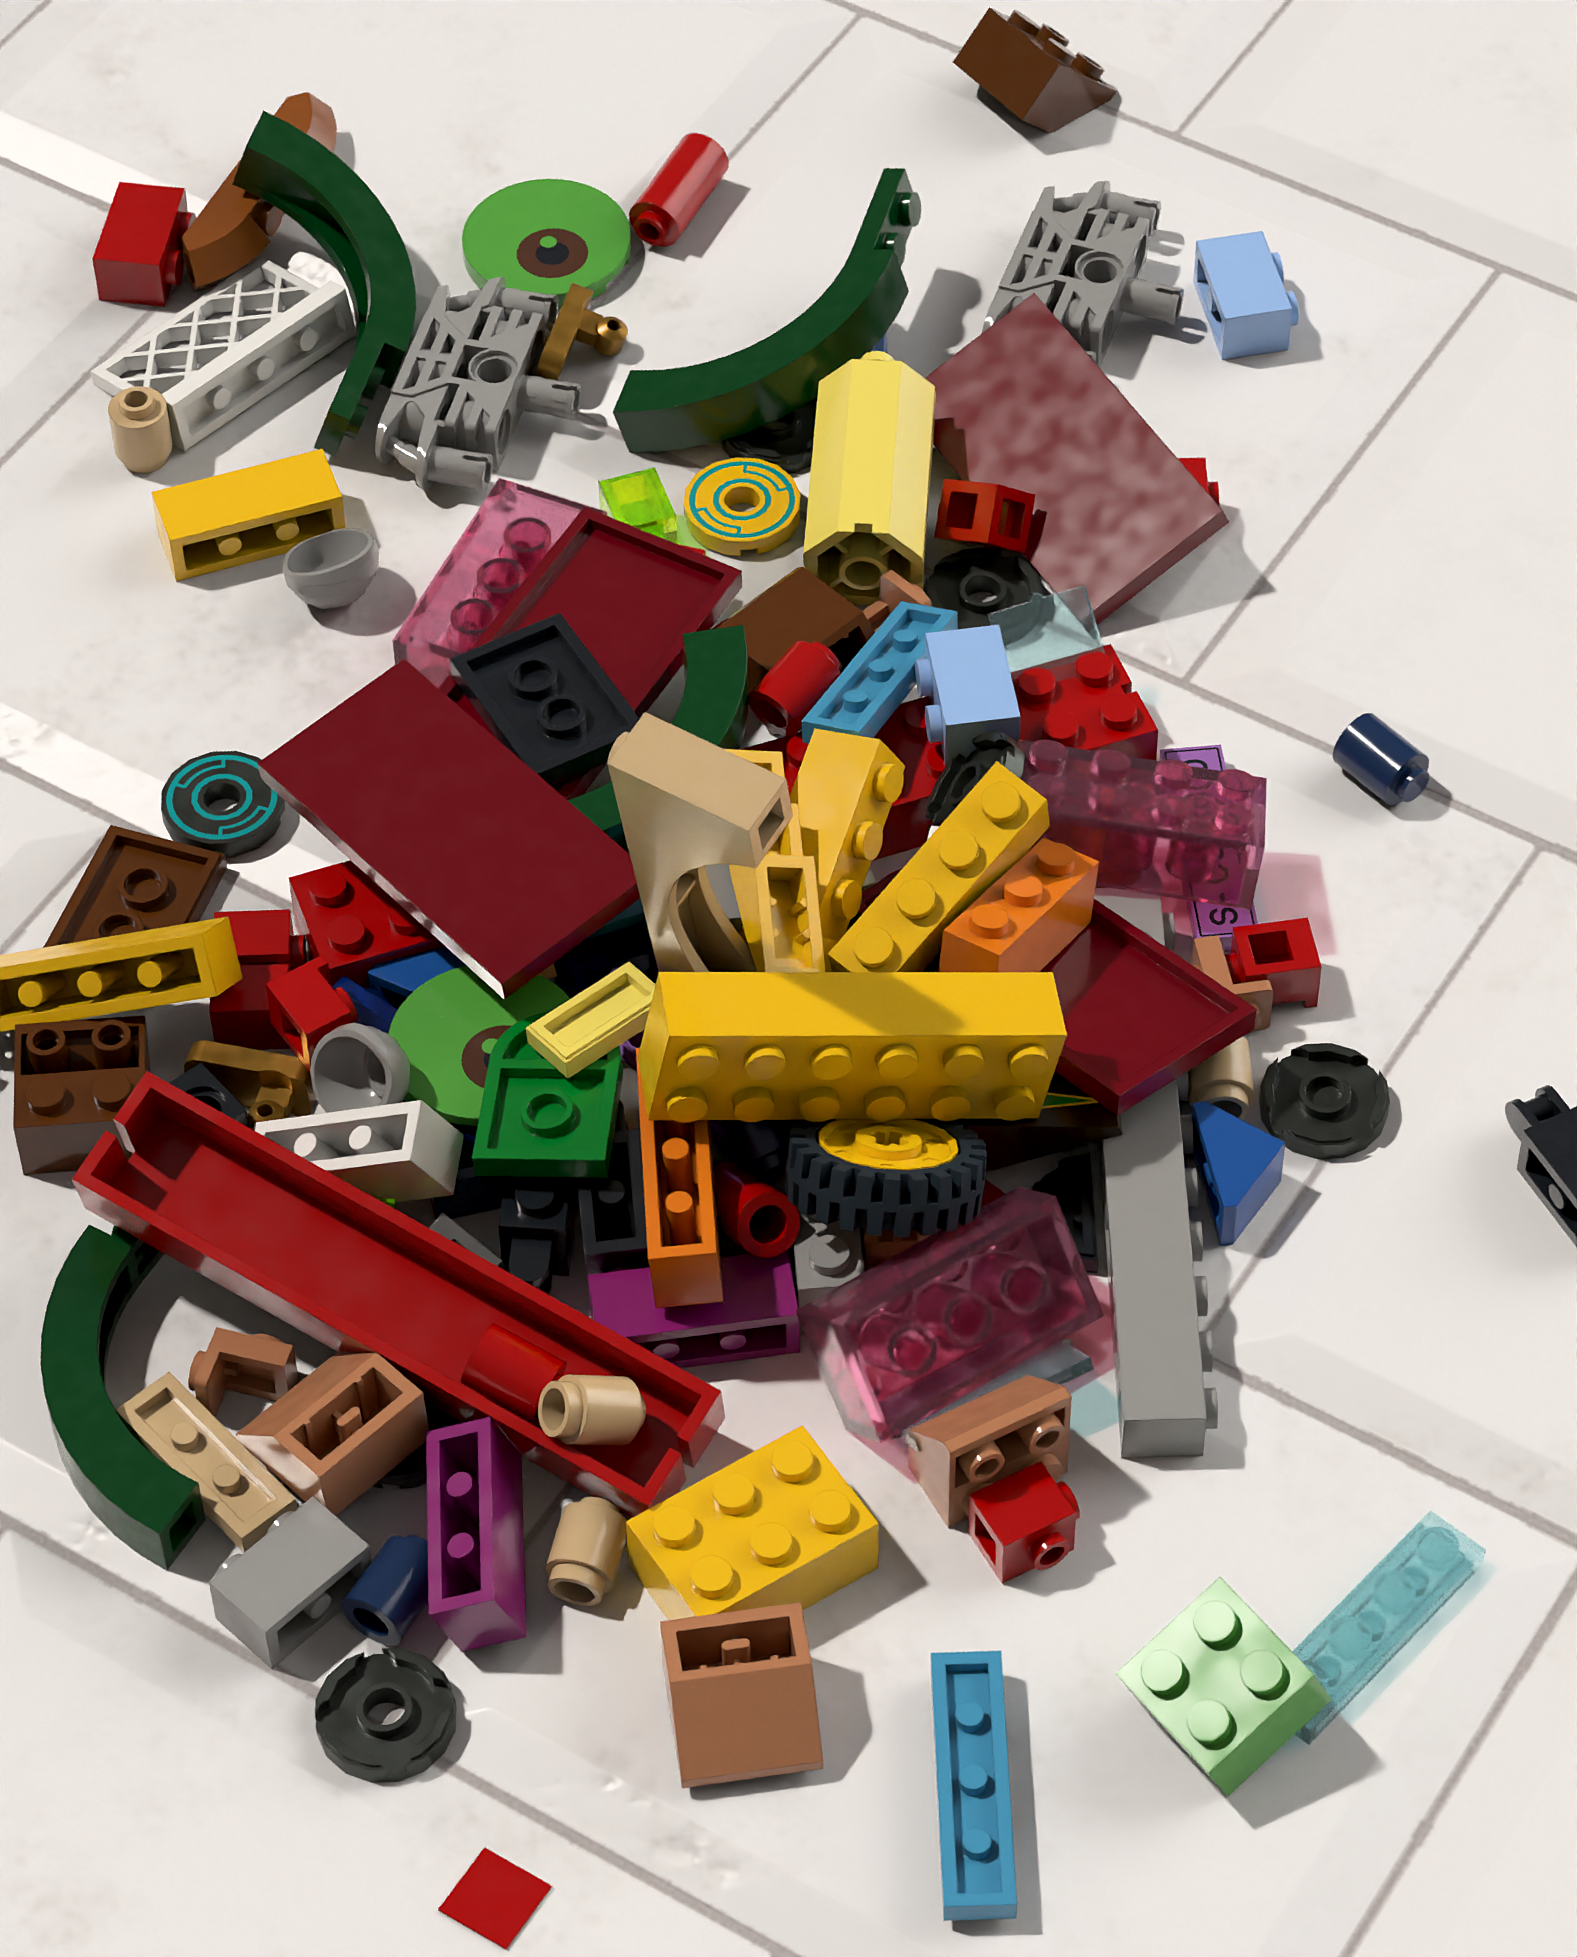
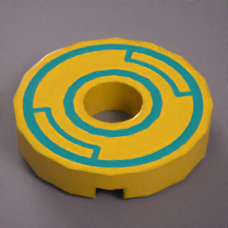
[683,457,801,556]

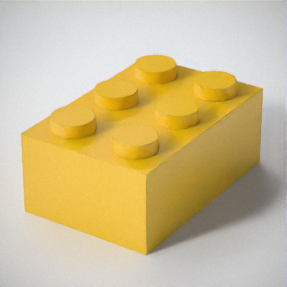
[626,1425,879,1620]

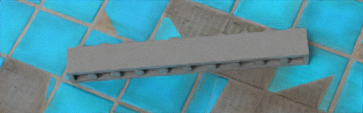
[1094,887,1218,1458]

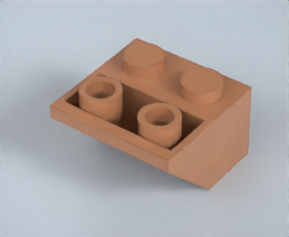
[236,1351,429,1516]
[908,1375,1072,1528]
[660,1602,823,1788]

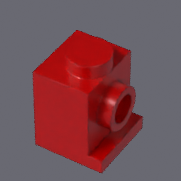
[934,479,1036,553]
[1224,918,1322,1008]
[266,955,358,1072]

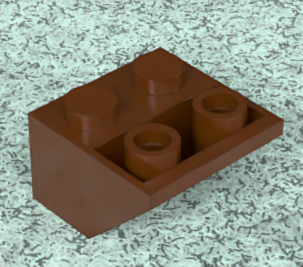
[953,7,1117,133]
[712,567,875,734]
[13,1015,151,1175]

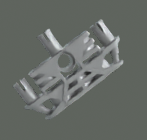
[982,180,1184,368]
[375,276,582,492]

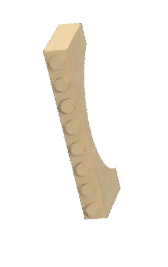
[607,712,793,972]

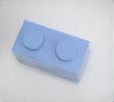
[1193,231,1299,360]
[915,625,1021,767]

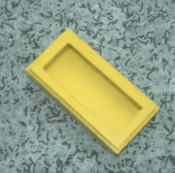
[525,962,656,1079]

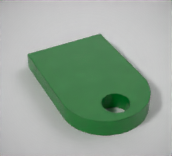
[472,1011,623,1178]

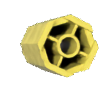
[803,351,936,605]

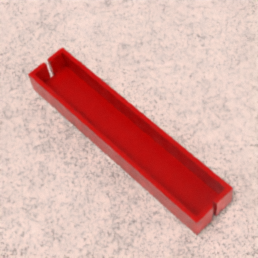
[72,1071,725,1518]

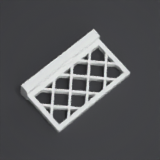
[90,257,356,451]

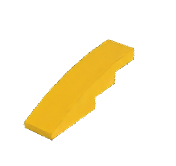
[725,749,826,972]

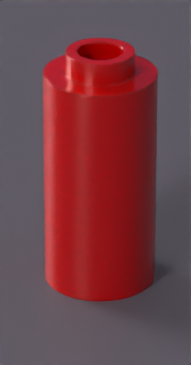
[629,133,729,247]
[714,1162,800,1258]

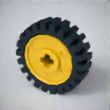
[785,1119,987,1237]

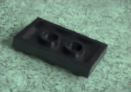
[449,613,639,786]

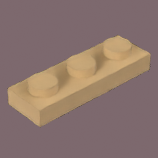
[115,1372,298,1552]

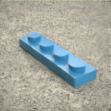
[802,601,958,744]
[930,1651,1017,1921]

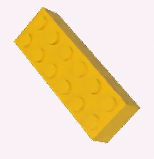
[638,972,1067,1123]

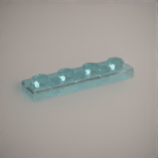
[1292,1510,1486,1745]

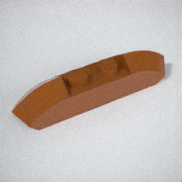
[182,92,337,293]

